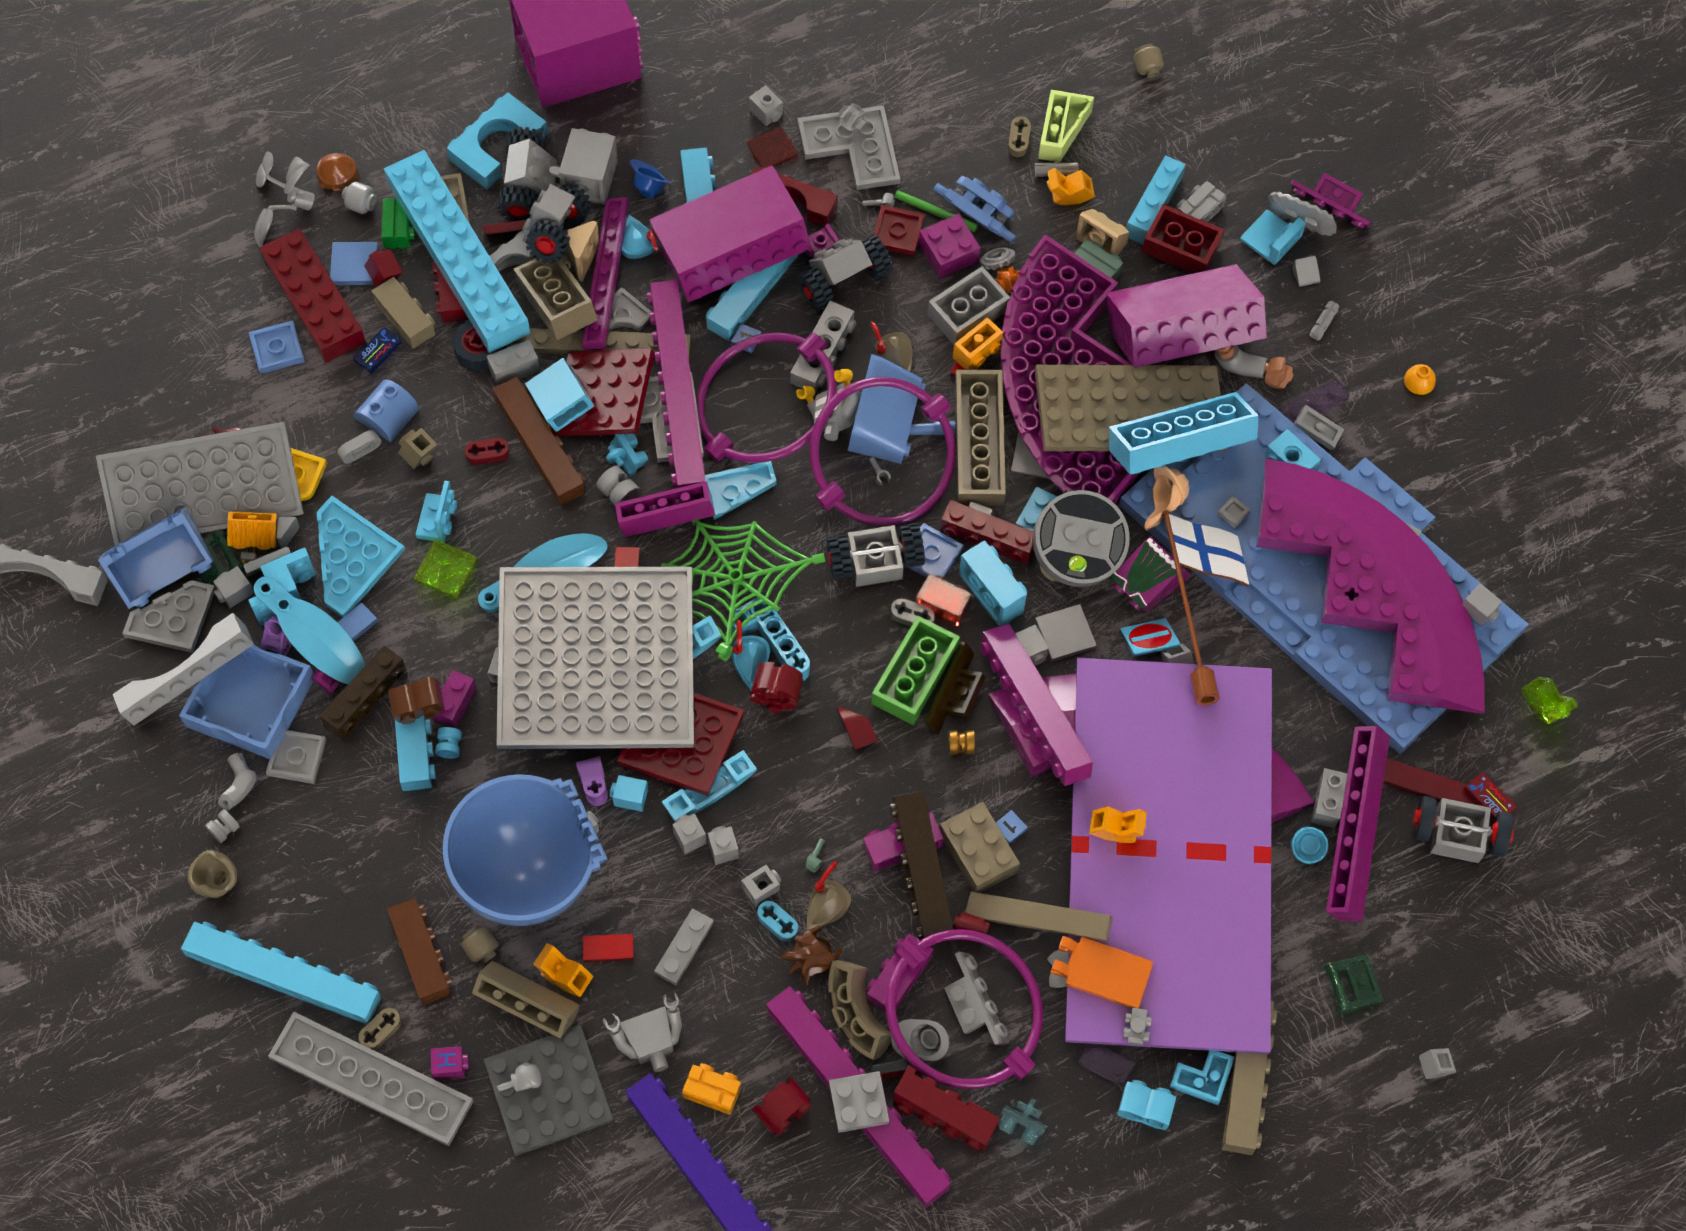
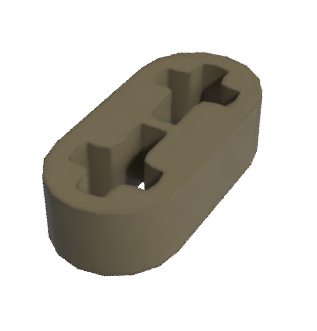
[1008,116,1031,157]
[358,1008,402,1051]

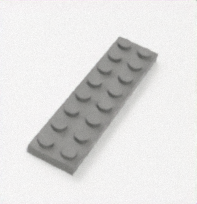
[268,1012,474,1146]

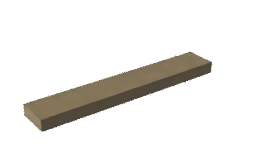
[965,892,1113,942]

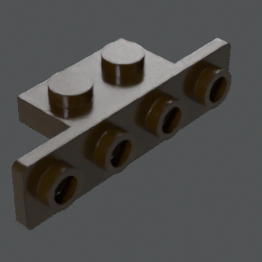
[926,641,986,734]

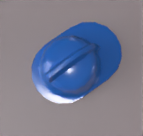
[629,159,670,199]

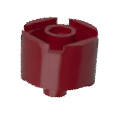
[750,662,803,714]
[752,1076,811,1136]

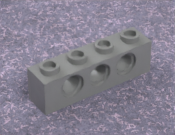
[790,301,856,393]

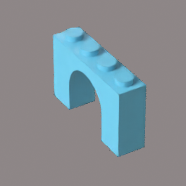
[447,92,548,190]

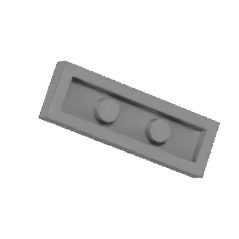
[654,908,714,986]

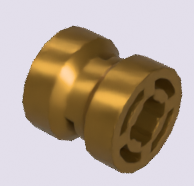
[949,730,975,755]

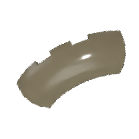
[829,960,891,1060]

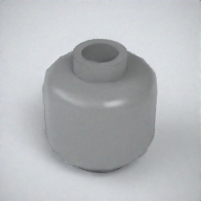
[342,181,377,214]

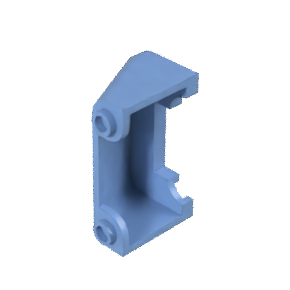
[848,354,926,464]
[98,507,213,609]

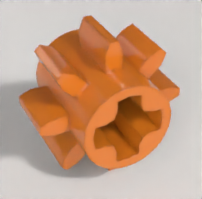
[994,266,1020,294]

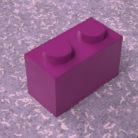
[432,670,477,729]

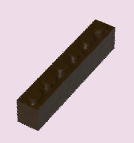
[889,791,953,940]

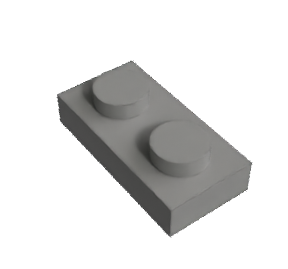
[1294,405,1344,450]

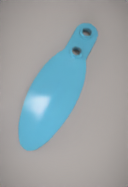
[478,533,608,613]
[254,576,365,684]

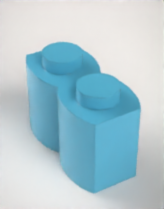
[1117,1080,1176,1130]

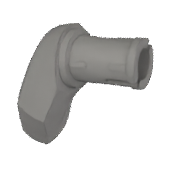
[218,753,257,810]

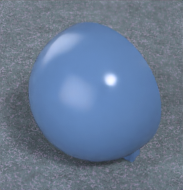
[443,775,608,926]

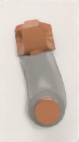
[1215,345,1293,389]

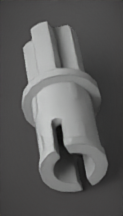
[1035,160,1079,177]

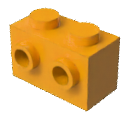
[953,317,1003,370]

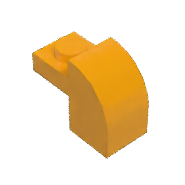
[1047,168,1095,206]
[1089,806,1147,843]
[533,943,594,997]

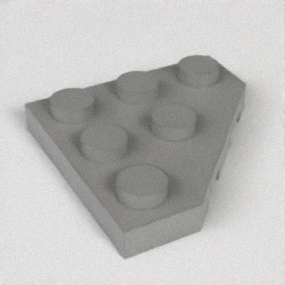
[122,580,216,653]

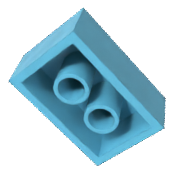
[959,540,1027,626]

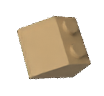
[1076,209,1130,255]

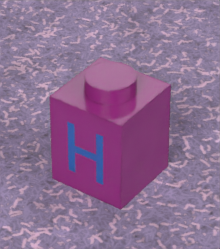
[431,1046,469,1080]

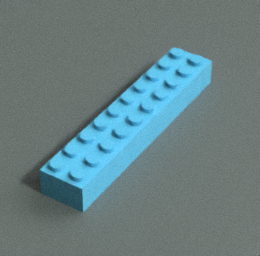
[384,150,530,353]

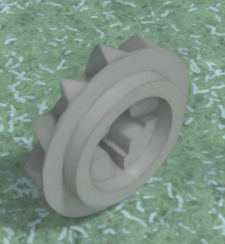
[980,247,1016,270]

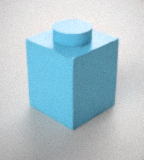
[610,775,648,812]

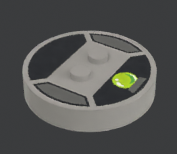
[1033,490,1130,587]

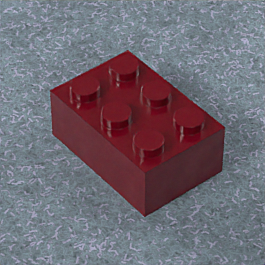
[1142,204,1224,274]

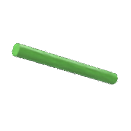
[894,190,978,233]

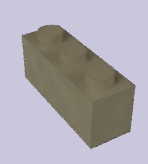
[371,277,435,349]

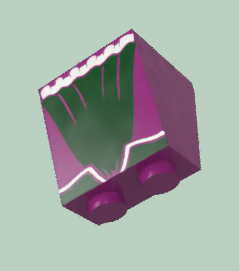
[1110,536,1191,612]

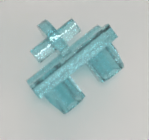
[999,1098,1047,1145]

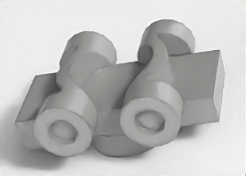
[1123,1008,1152,1046]

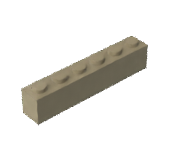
[1221,1001,1277,1155]

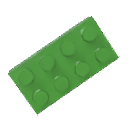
[871,616,960,726]

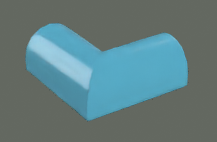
[1169,1051,1234,1105]

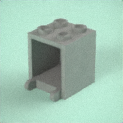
[549,128,618,205]

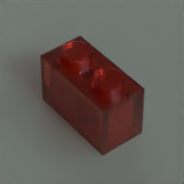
[916,574,972,626]

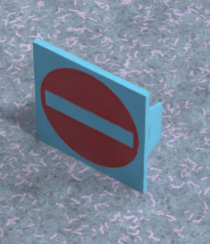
[1120,618,1181,657]

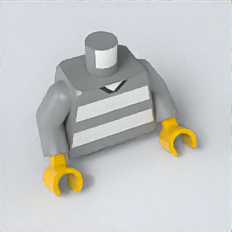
[796,369,862,441]

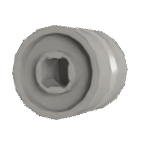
[596,466,641,505]

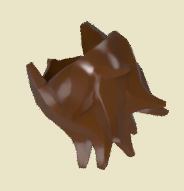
[781,925,842,985]

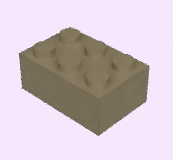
[939,802,1020,893]

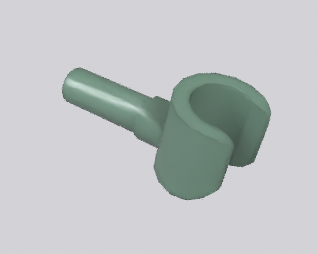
[806,838,825,873]

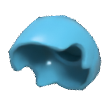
[1291,827,1329,864]

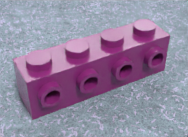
[615,481,715,537]

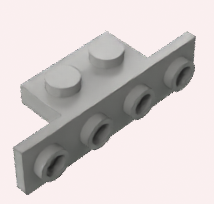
[944,952,1009,1046]

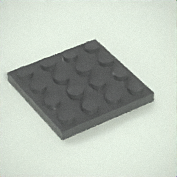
[484,1025,613,1156]

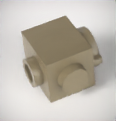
[398,428,437,469]

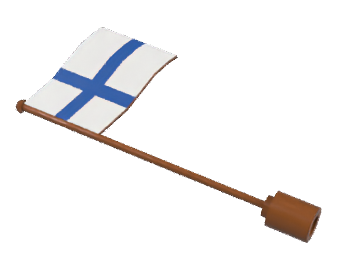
[1162,510,1249,706]

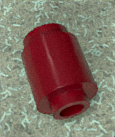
[953,912,990,943]

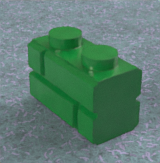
[381,198,415,249]

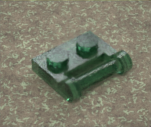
[197,529,244,585]
[1324,954,1384,1015]

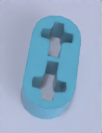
[757,901,798,942]

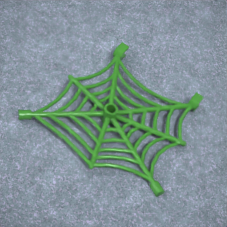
[661,519,826,662]

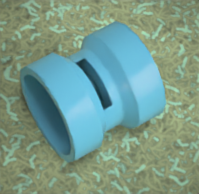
[435,727,462,759]

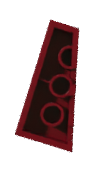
[893,1065,1000,1151]

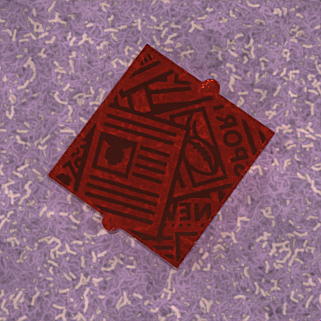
[747,127,798,168]

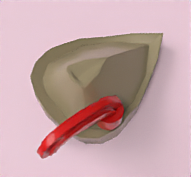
[870,321,913,372]
[807,861,851,931]

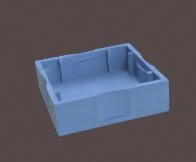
[179,645,314,759]

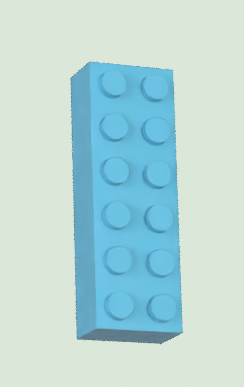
[1109,392,1258,475]

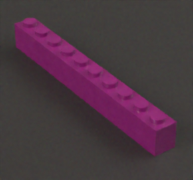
[647,280,705,488]
[766,986,951,1209]

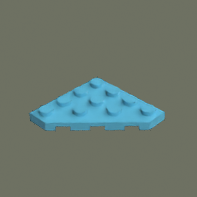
[317,496,405,618]

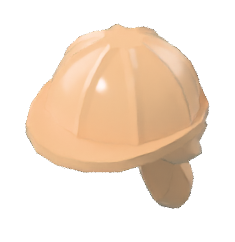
[1144,465,1189,531]

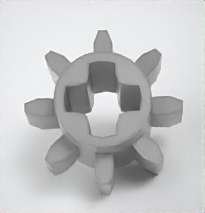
[838,103,866,131]

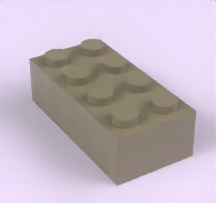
[513,258,598,340]

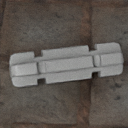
[1310,301,1339,341]

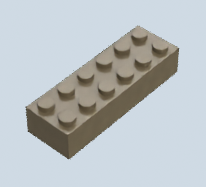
[955,370,1006,506]

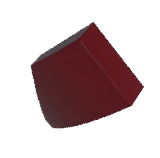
[836,707,878,750]

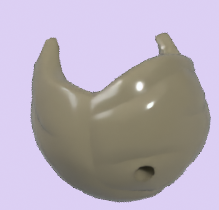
[187,850,237,898]

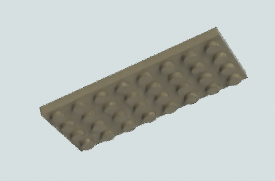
[1035,365,1228,451]

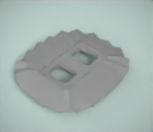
[1268,192,1337,236]

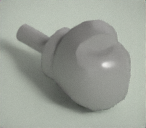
[497,1062,542,1092]

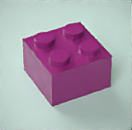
[919,214,980,279]

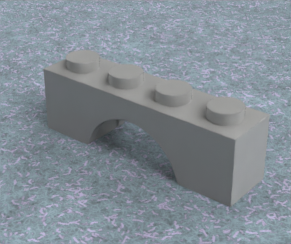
[489,231,537,272]

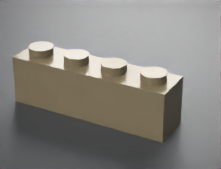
[472,961,580,1039]

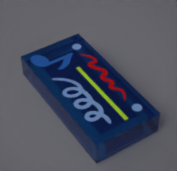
[353,327,402,374]

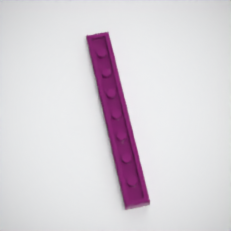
[582,197,629,350]

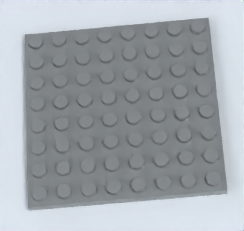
[497,567,694,749]

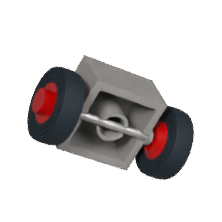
[1412,796,1514,863]

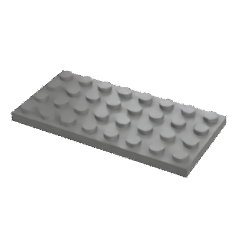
[96,421,304,546]

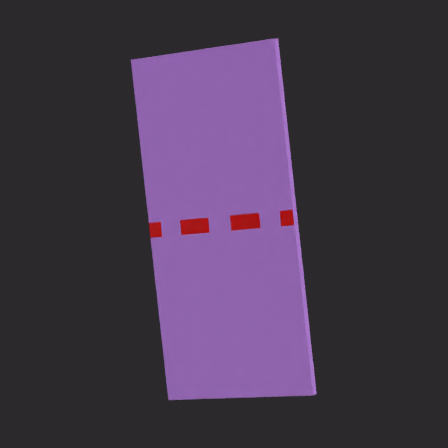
[1065,658,1272,1054]

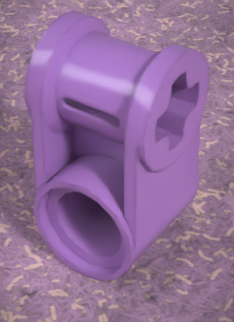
[260,614,292,656]
[576,756,608,806]

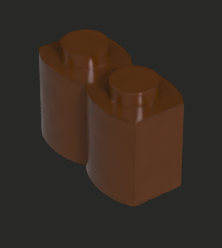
[388,677,445,724]

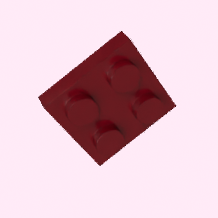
[873,205,925,256]

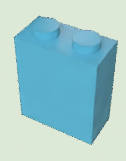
[525,358,594,432]

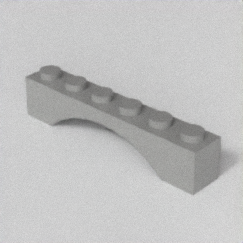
[0,544,108,606]
[113,613,254,725]

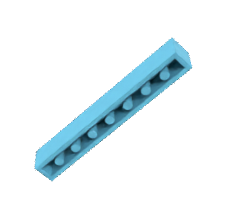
[181,922,382,1025]

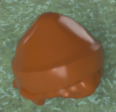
[317,153,359,192]

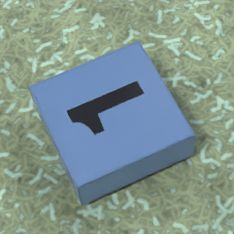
[731,324,761,353]
[996,810,1028,845]

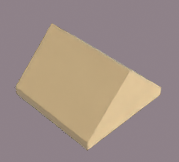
[566,221,599,282]

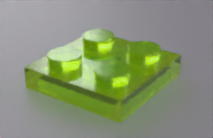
[414,539,478,600]

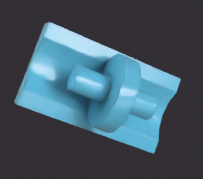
[606,434,648,477]

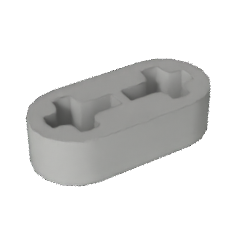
[337,430,382,464]
[891,598,935,627]

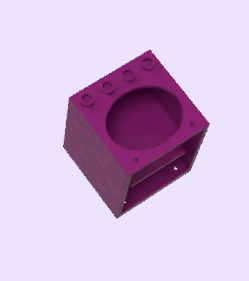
[509,0,643,108]

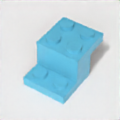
[248,547,316,627]

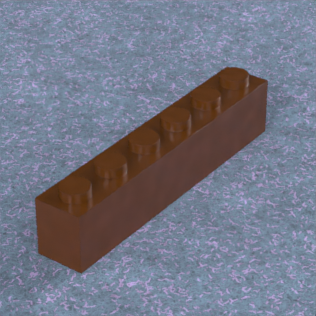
[492,376,586,506]

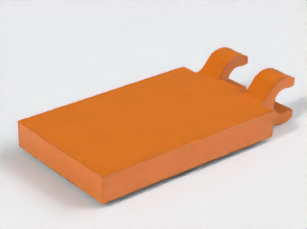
[1050,936,1154,1009]

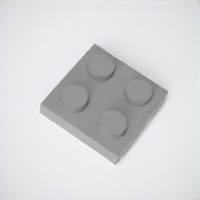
[829,1071,889,1133]

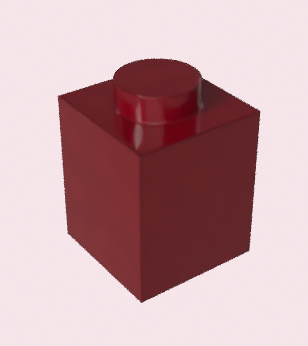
[364,249,403,287]

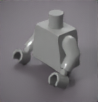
[603,992,682,1072]

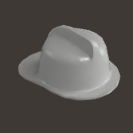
[891,1019,950,1061]

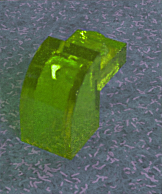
[1521,676,1578,724]

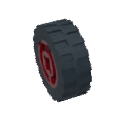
[452,320,504,371]

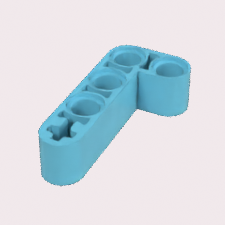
[732,598,810,681]

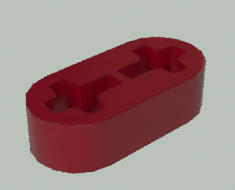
[465,438,510,465]

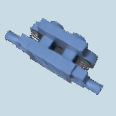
[933,176,1017,244]

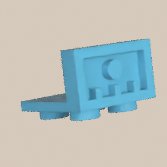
[1240,210,1306,265]
[416,481,457,543]

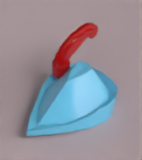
[621,215,658,259]
[731,620,770,691]

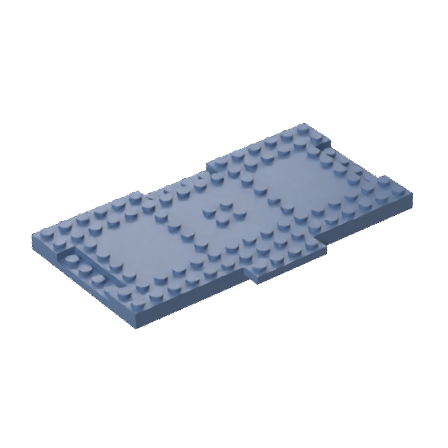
[1119,383,1528,755]

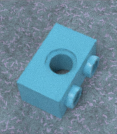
[1265,429,1321,471]

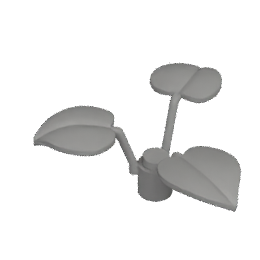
[254,151,314,247]

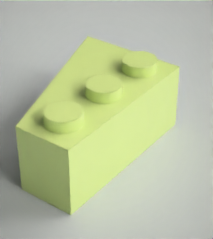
[1038,90,1094,163]

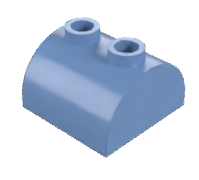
[354,379,419,443]

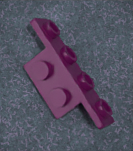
[1290,173,1371,229]

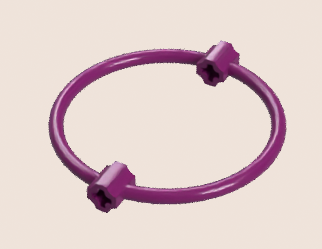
[696,332,837,463]
[810,377,956,527]
[886,929,1043,1089]

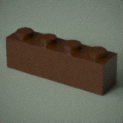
[387,898,453,1006]

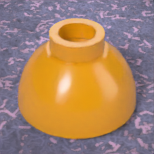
[1404,364,1436,395]

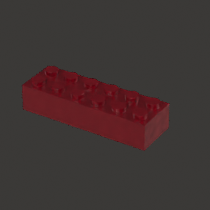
[259,228,366,363]

